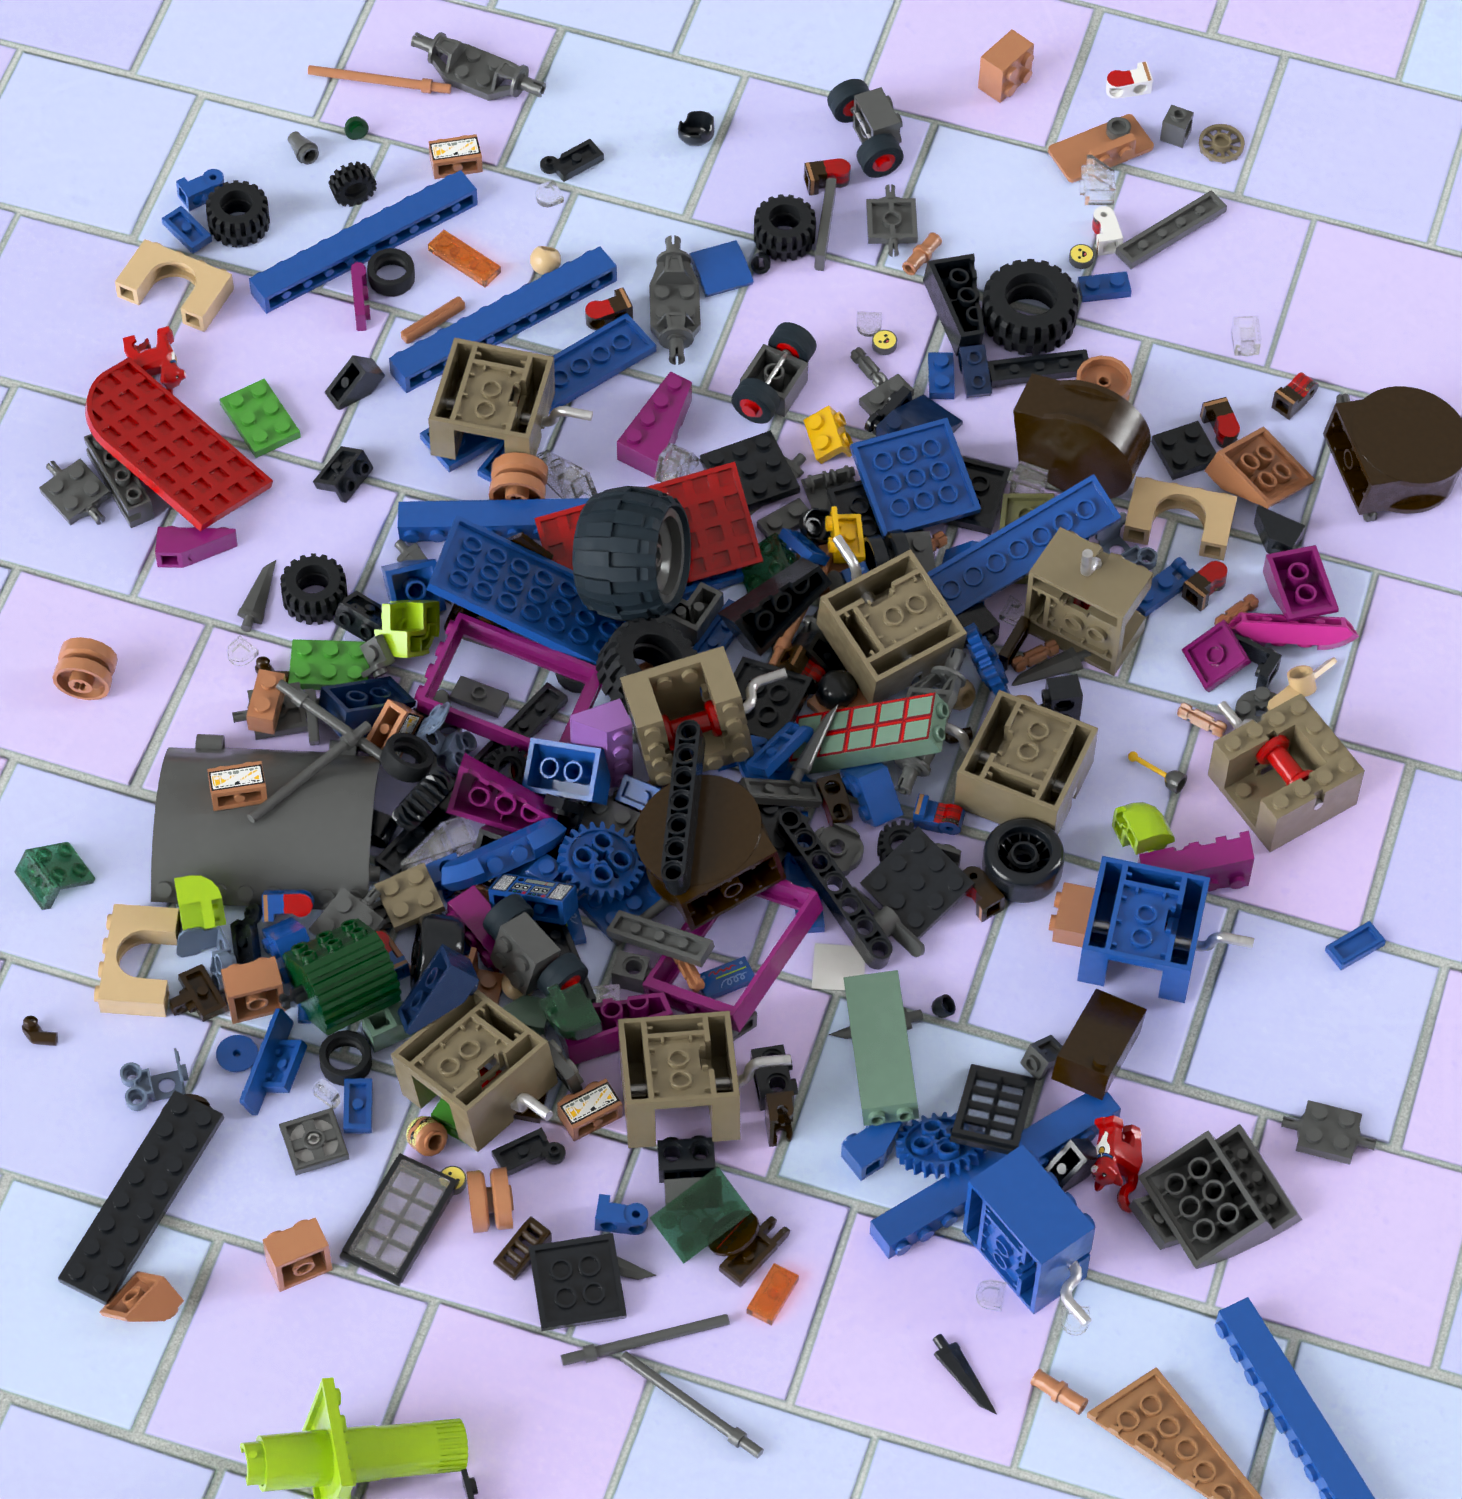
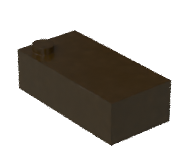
[1051,988,1147,1100]

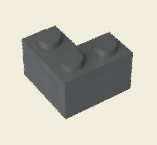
[656,582,724,646]

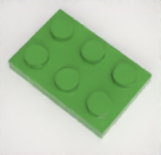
[219,378,301,458]
[288,639,370,690]

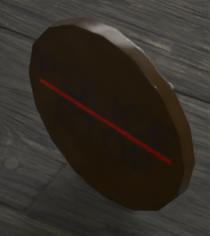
[707,1210,760,1257]

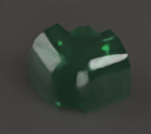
[539,983,602,1041]

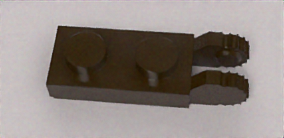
[719,1216,790,1288]

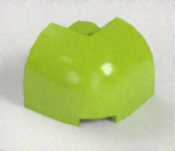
[374,600,440,658]
[1112,802,1175,855]
[174,875,226,931]

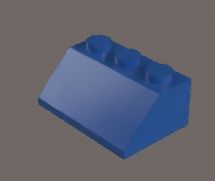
[522,738,611,805]

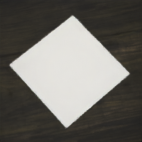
[812,943,865,991]

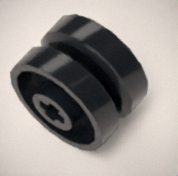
[864,529,910,571]

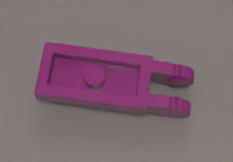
[351,262,371,331]

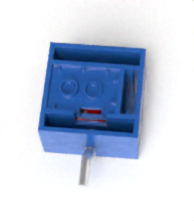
[1077,856,1255,1003]
[962,1144,1096,1327]

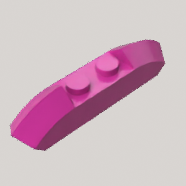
[1229,612,1359,650]

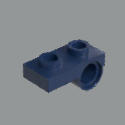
[958,344,992,398]

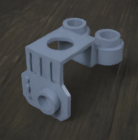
[1095,512,1158,570]
[416,701,477,773]
[176,926,237,993]
[120,1048,189,1111]

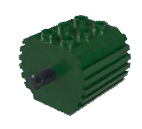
[279,919,402,1036]

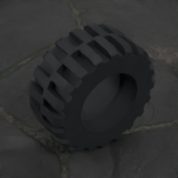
[982,259,1079,356]
[596,618,698,715]

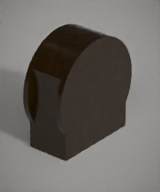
[1013,373,1151,499]
[1323,386,1462,515]
[635,775,786,931]

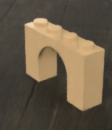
[115,239,234,332]
[1123,476,1238,561]
[94,904,181,1017]

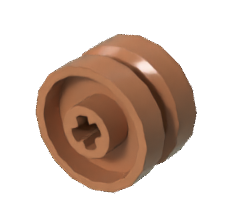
[1076,355,1132,401]
[489,452,548,500]
[52,637,118,700]
[466,1167,514,1234]

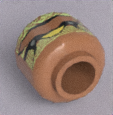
[406,1116,448,1156]

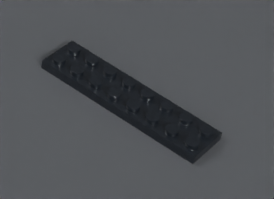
[58,1090,224,1305]

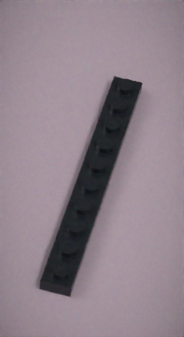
[374,682,568,877]

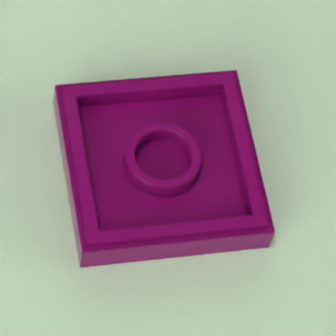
[1181,619,1251,692]

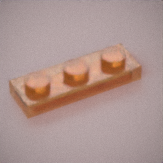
[428,229,501,287]

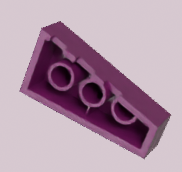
[617,371,692,481]
[446,753,559,833]
[1138,831,1255,892]
[550,992,673,1065]

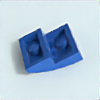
[689,240,754,298]

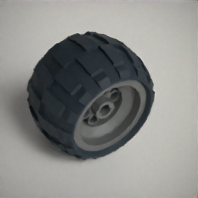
[572,486,691,621]

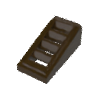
[493,1216,552,1281]

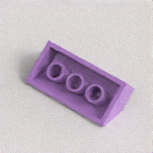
[570,698,633,789]

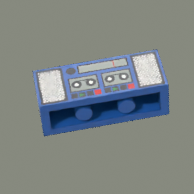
[488,873,579,925]

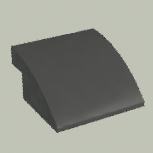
[1138,1124,1303,1269]

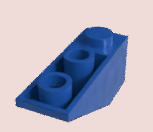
[841,1121,908,1181]

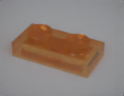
[746,1263,799,1326]

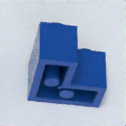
[839,763,904,827]
[261,917,310,988]

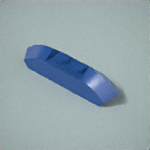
[441,818,567,891]

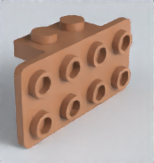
[1048,114,1154,183]

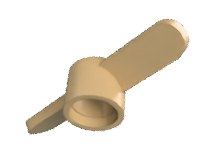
[1267,657,1338,711]

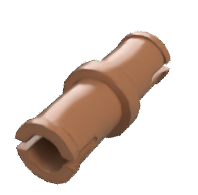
[902,232,942,275]
[1030,1369,1089,1415]

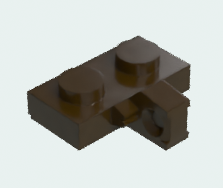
[169,964,228,1022]

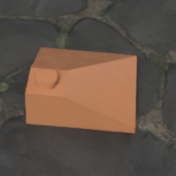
[1205,426,1316,509]

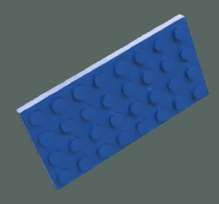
[426,515,626,666]

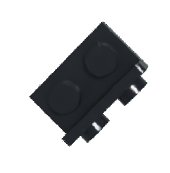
[313,446,373,503]
[334,590,382,642]

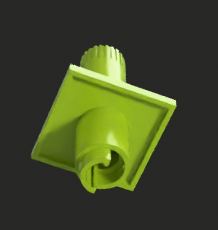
[240,1377,468,1499]

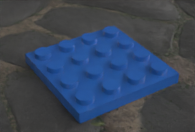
[850,418,981,539]

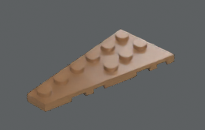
[1087,1367,1263,1499]

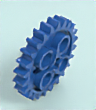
[964,623,1011,696]
[556,821,645,904]
[895,1112,987,1179]

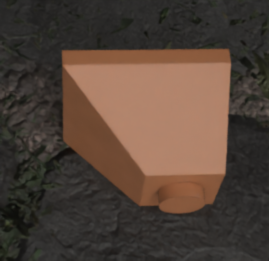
[99,1271,184,1322]

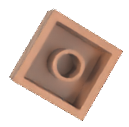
[978,29,1034,103]
[221,956,287,1024]
[262,1217,332,1292]

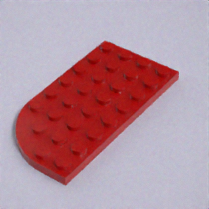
[85,357,273,532]
[534,462,763,584]

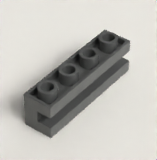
[84,433,154,528]

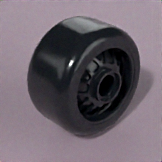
[982,818,1065,903]
[410,913,465,990]

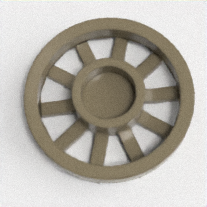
[1198,124,1245,164]

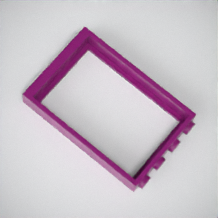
[414,612,603,755]
[642,880,823,1033]

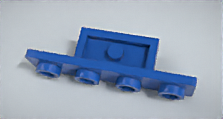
[240,1008,307,1115]

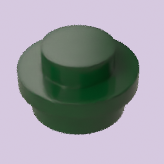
[344,116,369,140]

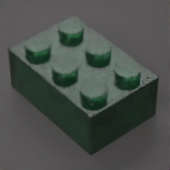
[649,1166,752,1264]

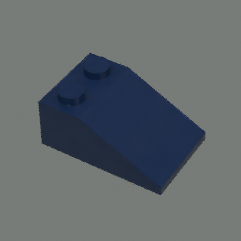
[876,394,963,437]
[319,676,416,737]
[397,944,479,1035]

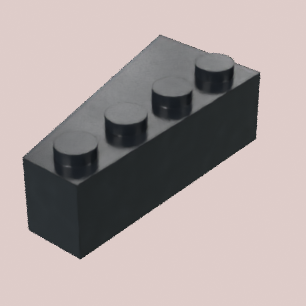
[923,253,985,356]
[718,557,832,657]

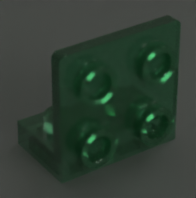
[741,532,797,593]
[14,842,96,910]

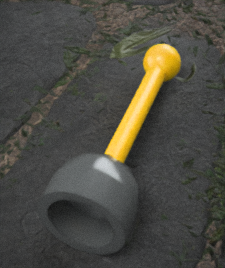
[1128,751,1187,794]

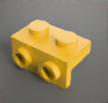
[803,405,853,464]
[825,506,866,563]

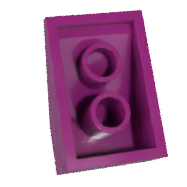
[1263,545,1339,622]

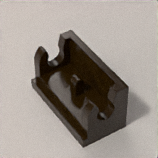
[765,1091,794,1147]

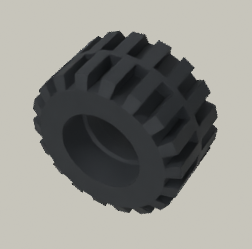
[206,180,270,247]
[754,194,816,262]
[280,553,348,625]

